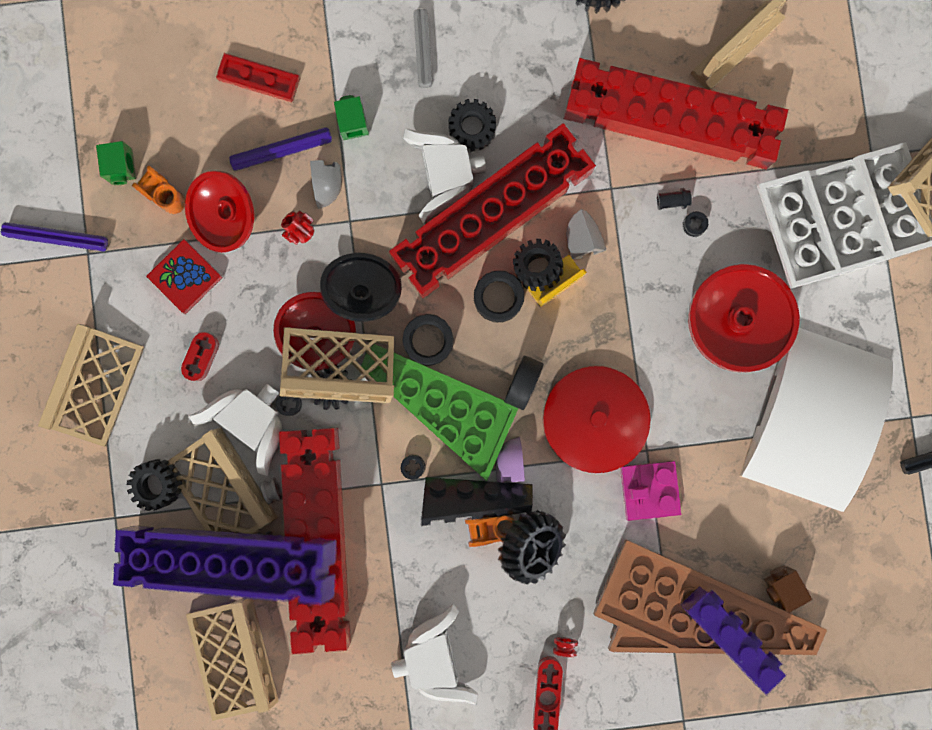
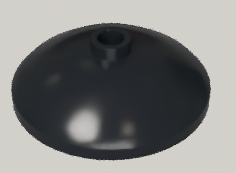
[320,253,402,322]

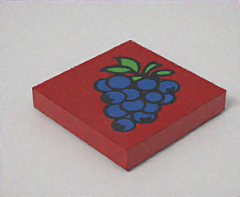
[146,239,223,315]

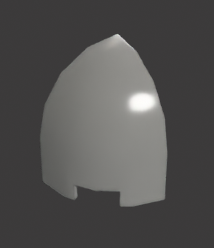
[310,160,342,209]
[566,209,607,259]

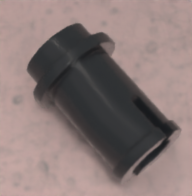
[656,188,692,210]

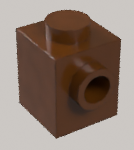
[764,566,813,613]

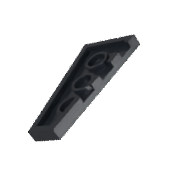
[421,477,533,526]

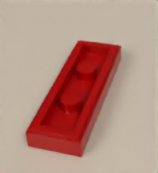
[216,53,300,103]

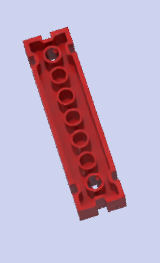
[563,58,789,169]
[389,123,596,299]
[279,428,351,654]

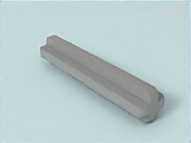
[414,9,432,88]

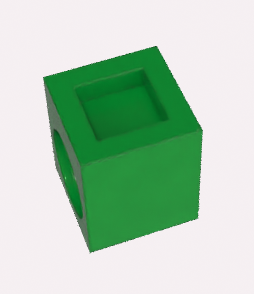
[334,95,369,140]
[96,141,136,185]

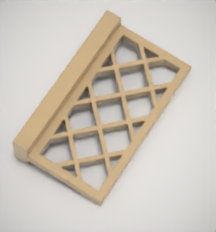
[691,0,788,90]
[888,138,932,237]
[38,324,144,447]
[280,328,394,403]
[167,428,278,534]
[186,597,279,721]

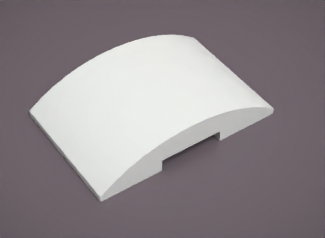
[757,142,932,289]
[740,328,893,512]

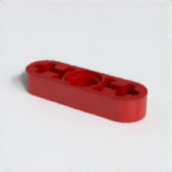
[533,656,563,730]

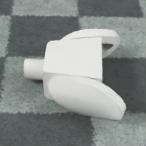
[403,128,486,224]
[188,384,282,477]
[391,604,478,705]

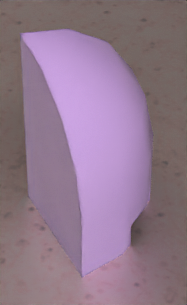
[495,437,525,482]

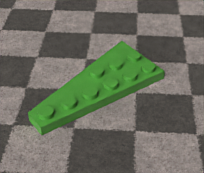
[361,344,518,481]

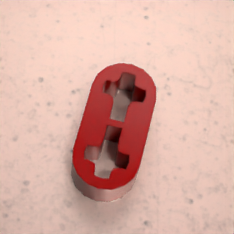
[181,332,219,381]

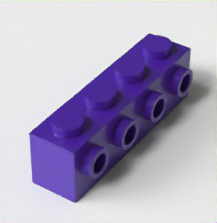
[680,586,786,695]

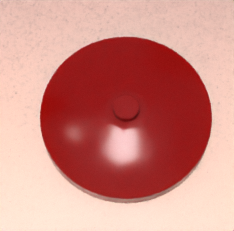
[688,264,800,373]
[542,366,651,473]

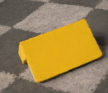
[527,254,587,307]

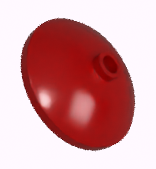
[185,171,254,253]
[273,292,356,371]

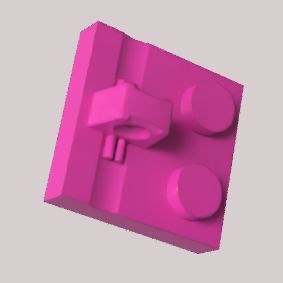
[620,461,682,521]

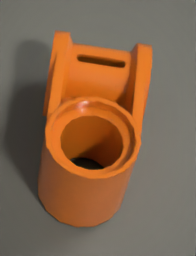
[132,165,185,214]
[465,515,516,547]

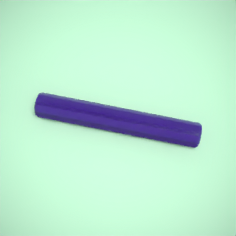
[229,127,332,171]
[0,222,108,252]

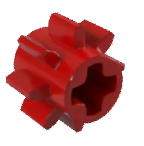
[281,210,314,245]

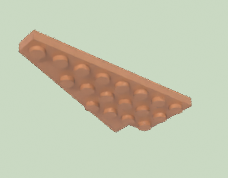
[593,539,827,655]

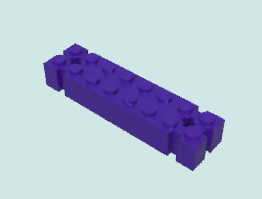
[113,526,336,604]

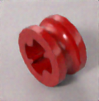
[553,637,578,657]

